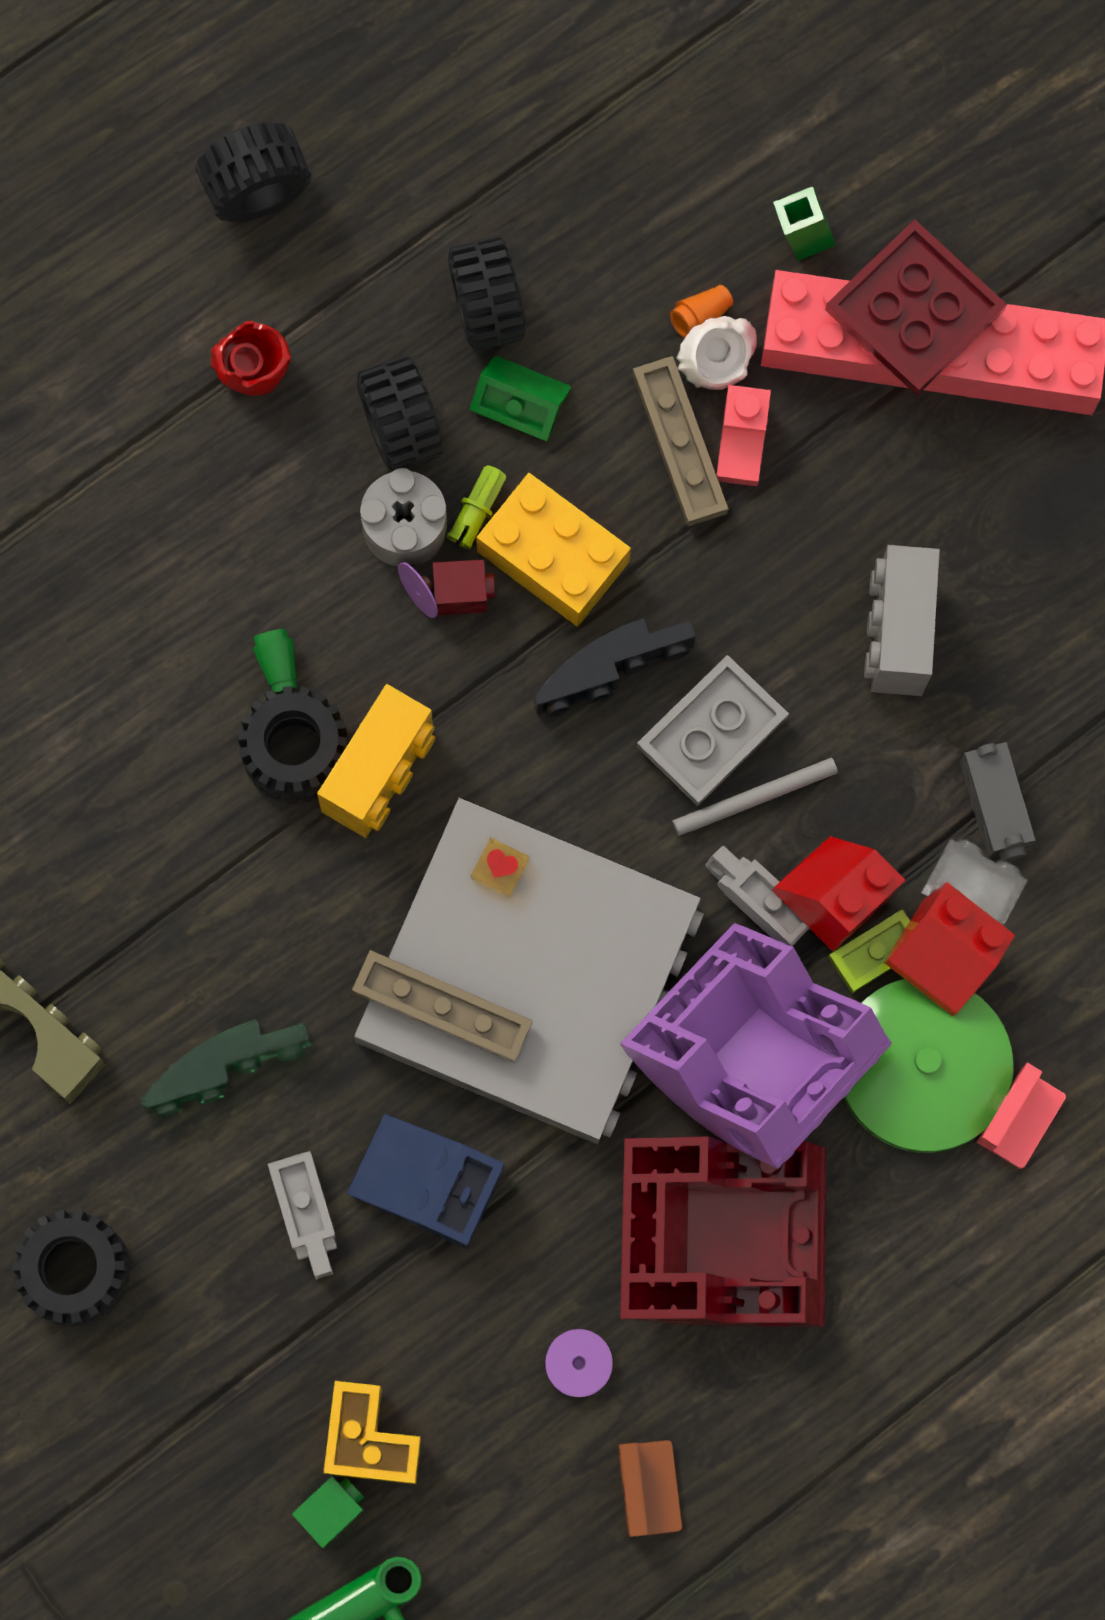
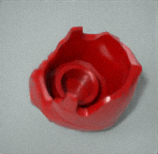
[211,321,291,396]

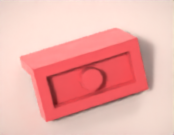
[977,1062,1066,1169]

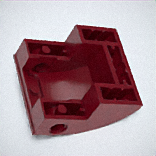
[620,1137,826,1327]

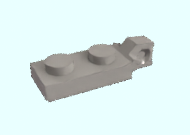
[705,846,810,947]
[268,1151,337,1279]

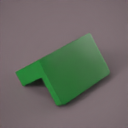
[469,356,571,442]

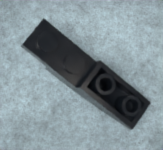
[534,618,696,716]

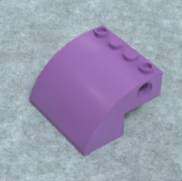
[620,923,892,1169]

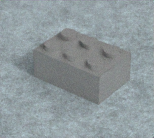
[864,545,940,696]

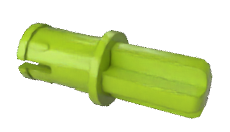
[446,465,506,550]

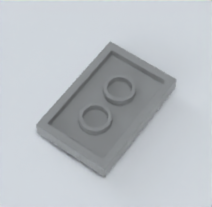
[636,655,789,806]

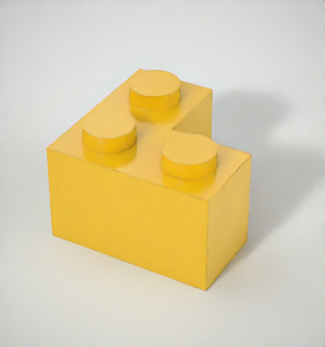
[324,1381,421,1484]

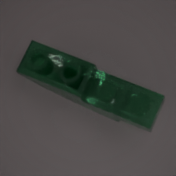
[141,1019,311,1117]

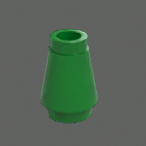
[252,628,297,694]

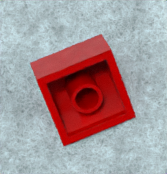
[772,836,906,952]
[884,882,1015,1016]

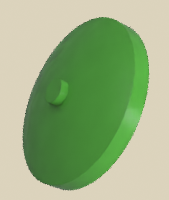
[844,979,1013,1153]

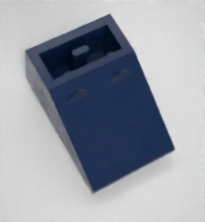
[347,1114,505,1250]

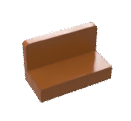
[618,1440,682,1537]

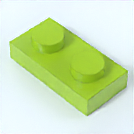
[828,909,910,994]

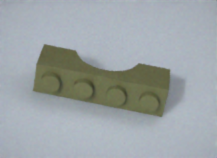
[0,959,106,1104]

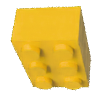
[476,473,631,627]
[317,683,436,838]

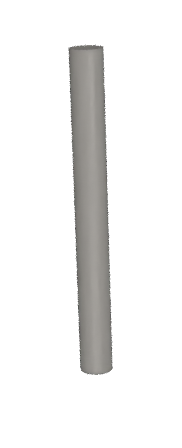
[672,758,838,836]

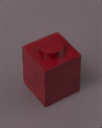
[433,560,495,616]

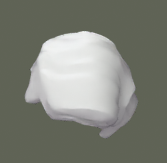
[676,316,757,390]

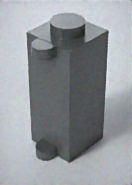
[959,742,1036,863]

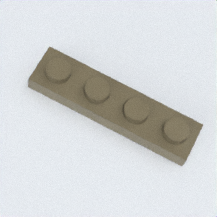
[632,356,728,527]
[352,950,533,1063]

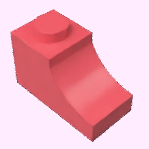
[716,385,771,486]

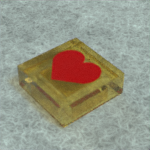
[471,837,530,898]

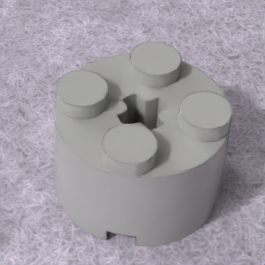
[360,468,447,566]

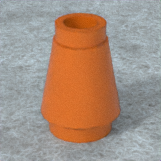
[670,285,734,339]

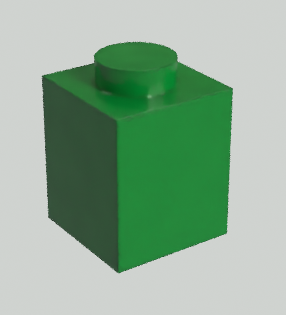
[773,186,836,261]
[292,1476,364,1549]

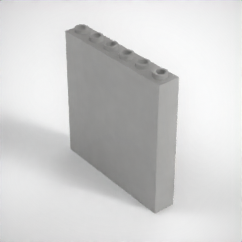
[354,798,704,1145]

